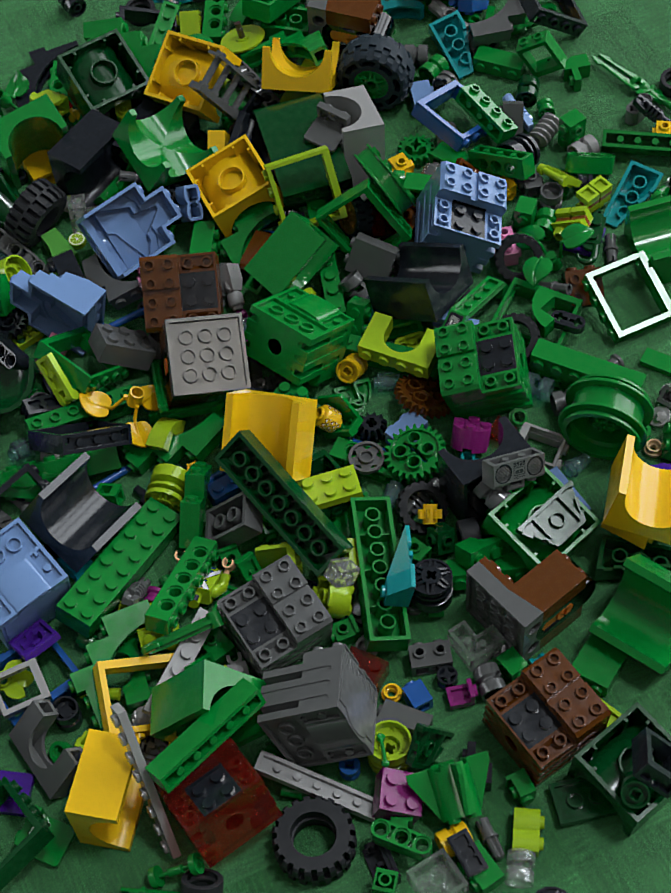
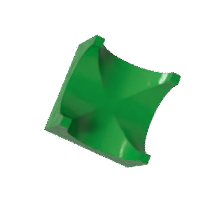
[112,95,218,192]

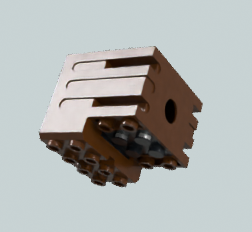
[139,251,224,334]
[482,647,611,788]

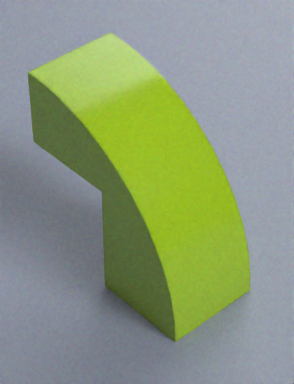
[146,417,186,452]

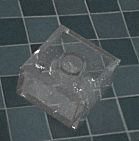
[406,848,469,893]

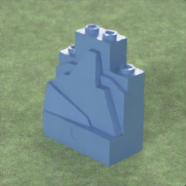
[75,182,182,280]
[9,270,106,357]

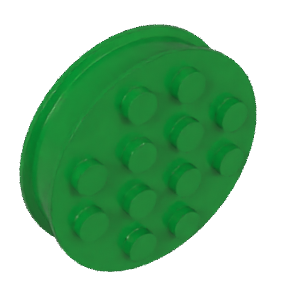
[353,144,416,217]

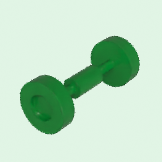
[148,852,205,889]

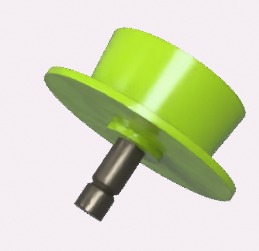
[221,21,265,59]

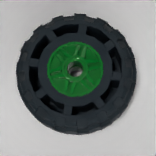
[336,33,415,111]

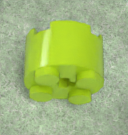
[312,576,354,619]

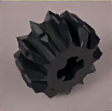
[356,411,387,443]

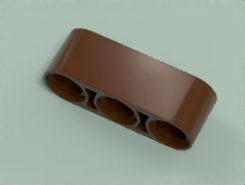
[239,230,273,273]

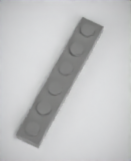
[141,607,212,717]
[252,750,375,823]

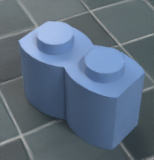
[175,184,203,223]

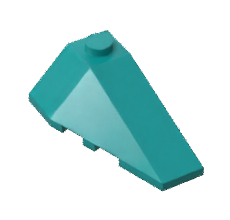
[429,10,474,80]
[603,160,664,228]
[380,525,416,607]

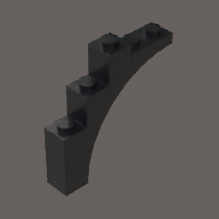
[14,40,79,108]

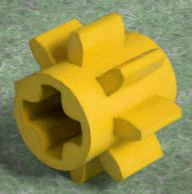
[418,504,442,524]

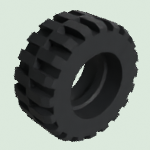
[4,178,67,247]
[272,795,357,886]

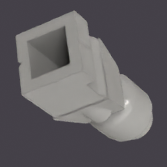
[220,263,245,312]

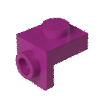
[445,678,478,710]

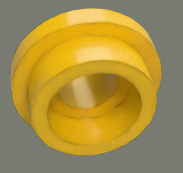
[381,683,402,702]

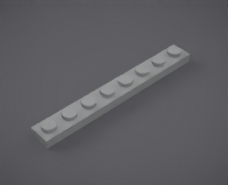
[110,702,181,859]

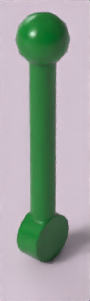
[376,733,390,768]

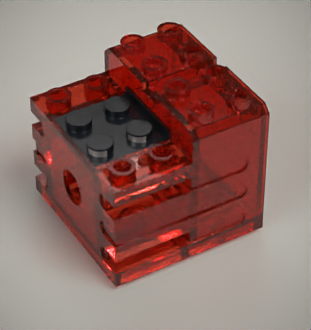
[153,737,283,868]

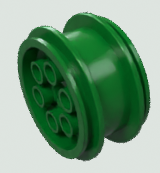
[558,374,654,460]

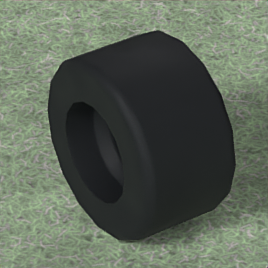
[456,517,482,542]

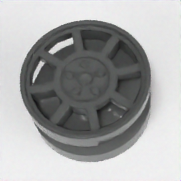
[432,70,458,91]

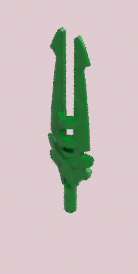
[592,53,671,110]

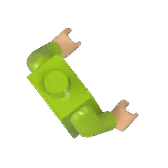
[174,551,236,608]

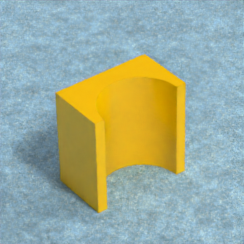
[144,30,242,124]
[186,134,284,238]
[220,389,318,481]
[603,434,671,545]
[64,729,144,852]

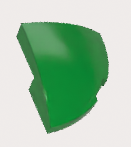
[331,378,371,415]

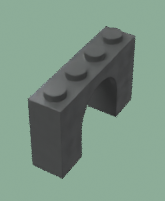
[9,699,83,800]

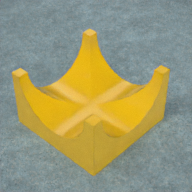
[261,38,340,93]

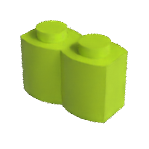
[512,807,545,857]

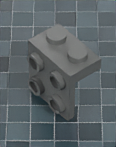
[304,101,351,153]

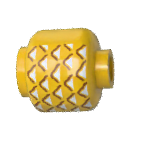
[315,405,342,433]

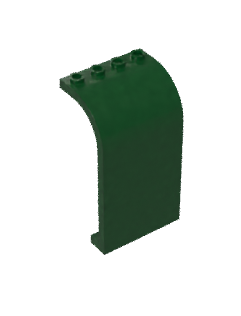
[252,93,353,207]

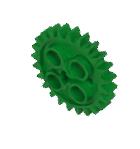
[383,424,447,483]

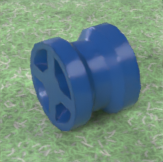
[339,758,361,781]

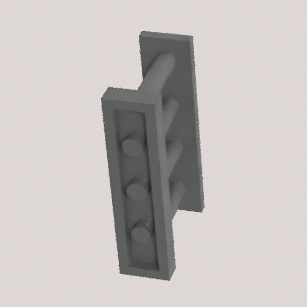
[189,50,260,121]

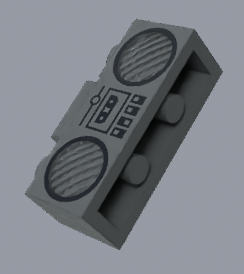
[482,447,545,492]

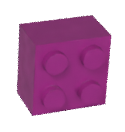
[372,767,423,825]

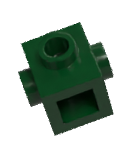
[426,522,456,556]

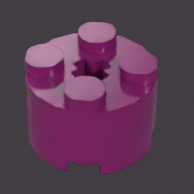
[450,416,492,454]

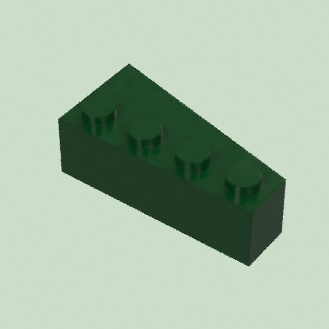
[594,534,671,581]

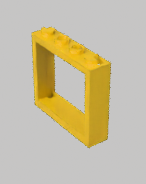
[93,653,173,740]

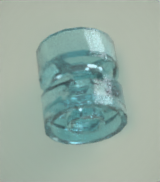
[529,372,555,403]

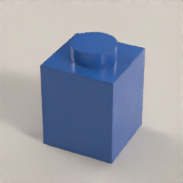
[402,679,433,712]

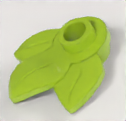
[0,659,35,699]

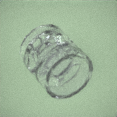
[504,848,536,889]

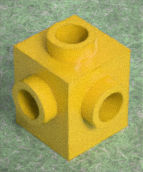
[388,152,415,177]

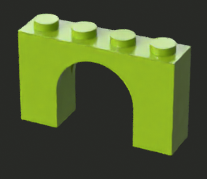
[358,311,438,379]

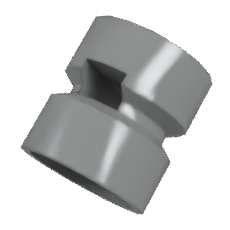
[567,134,600,153]

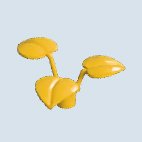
[79,385,158,448]

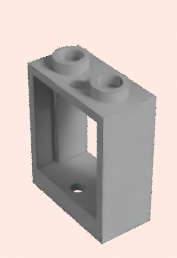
[519,422,570,470]
[0,657,53,720]

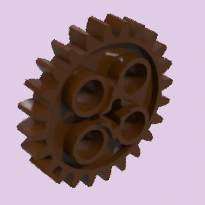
[393,374,451,419]

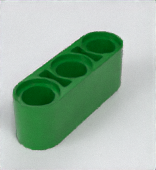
[564,152,615,174]
[370,819,433,862]

